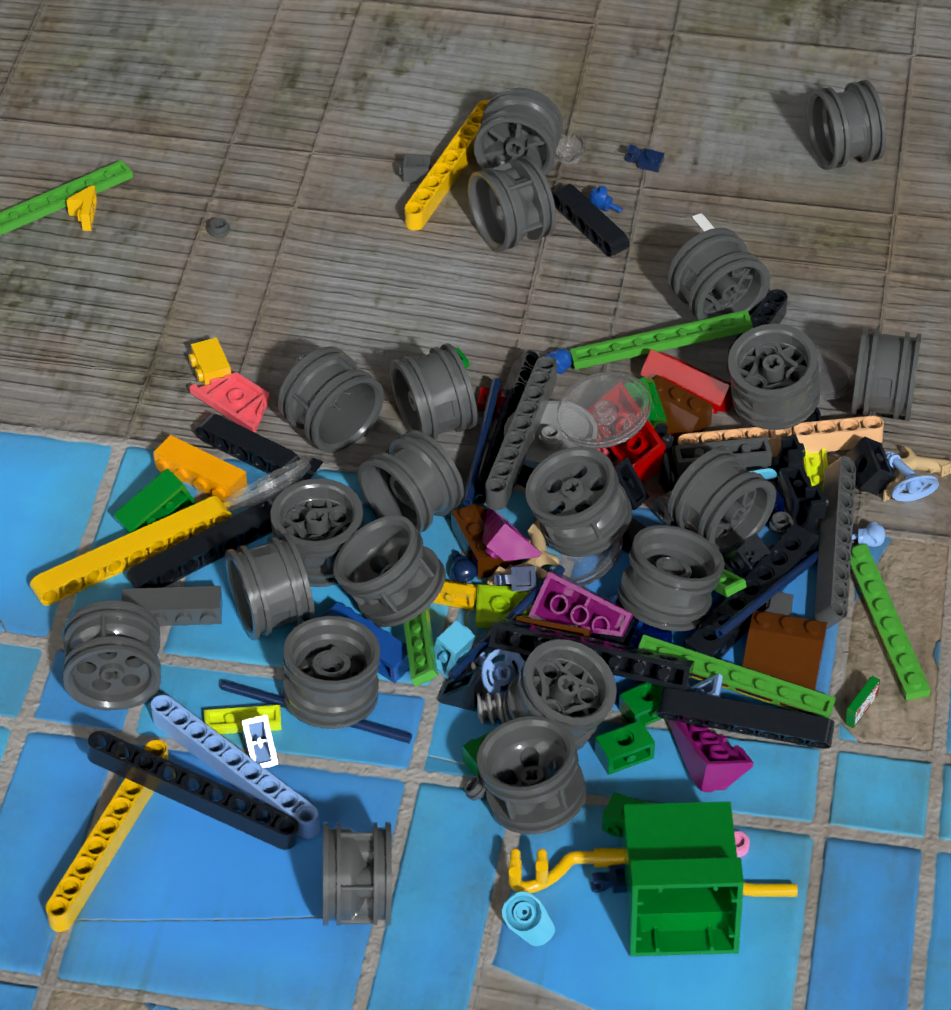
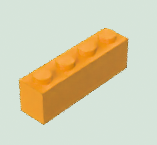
[153,435,248,505]

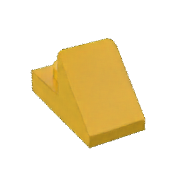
[67,186,97,231]

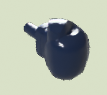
[449,550,477,583]

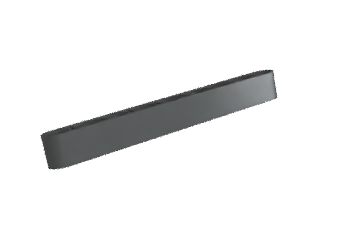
[485,356,557,510]
[814,456,856,629]

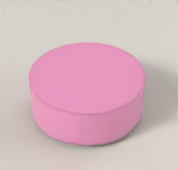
[734,831,750,857]

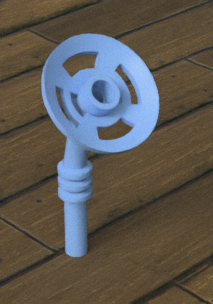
[885,451,939,501]
[471,642,524,699]

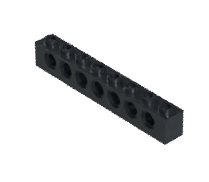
[684,524,819,660]
[488,617,695,691]

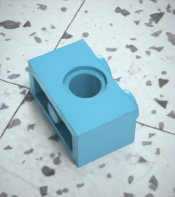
[434,621,475,680]

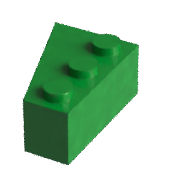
[113,468,196,534]

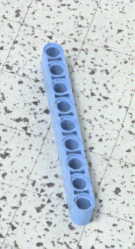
[151,695,320,839]

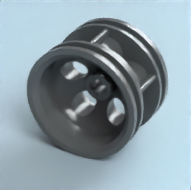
[468,156,556,252]
[525,447,632,557]
[333,516,446,627]
[63,600,161,711]
[477,716,586,834]
[323,822,392,926]

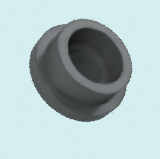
[208,218,230,238]
[769,511,793,534]
[464,775,487,801]

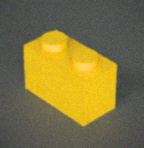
[188,337,231,385]

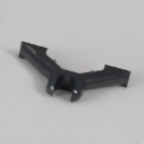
[654,423,677,493]

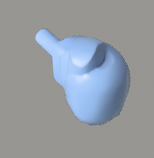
[852,522,885,547]

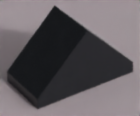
[614,457,649,510]
[438,667,483,712]

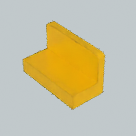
[433,579,478,611]

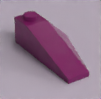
[482,508,542,561]
[529,572,634,637]
[668,720,754,792]

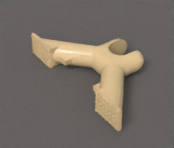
[883,446,951,502]
[487,519,559,586]

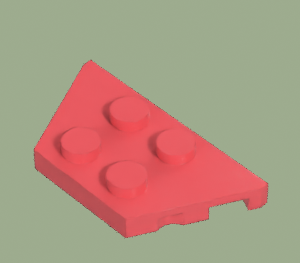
[190,372,270,433]

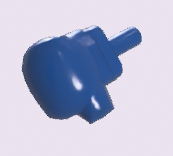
[588,186,623,213]
[546,348,572,374]

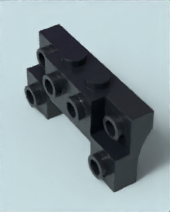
[771,434,829,533]

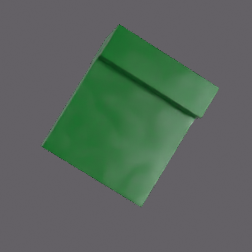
[623,801,744,957]

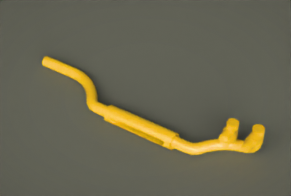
[508,848,798,897]

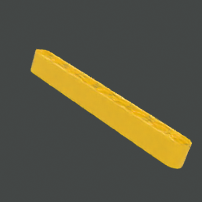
[405,100,490,231]
[30,496,232,606]
[46,740,169,932]

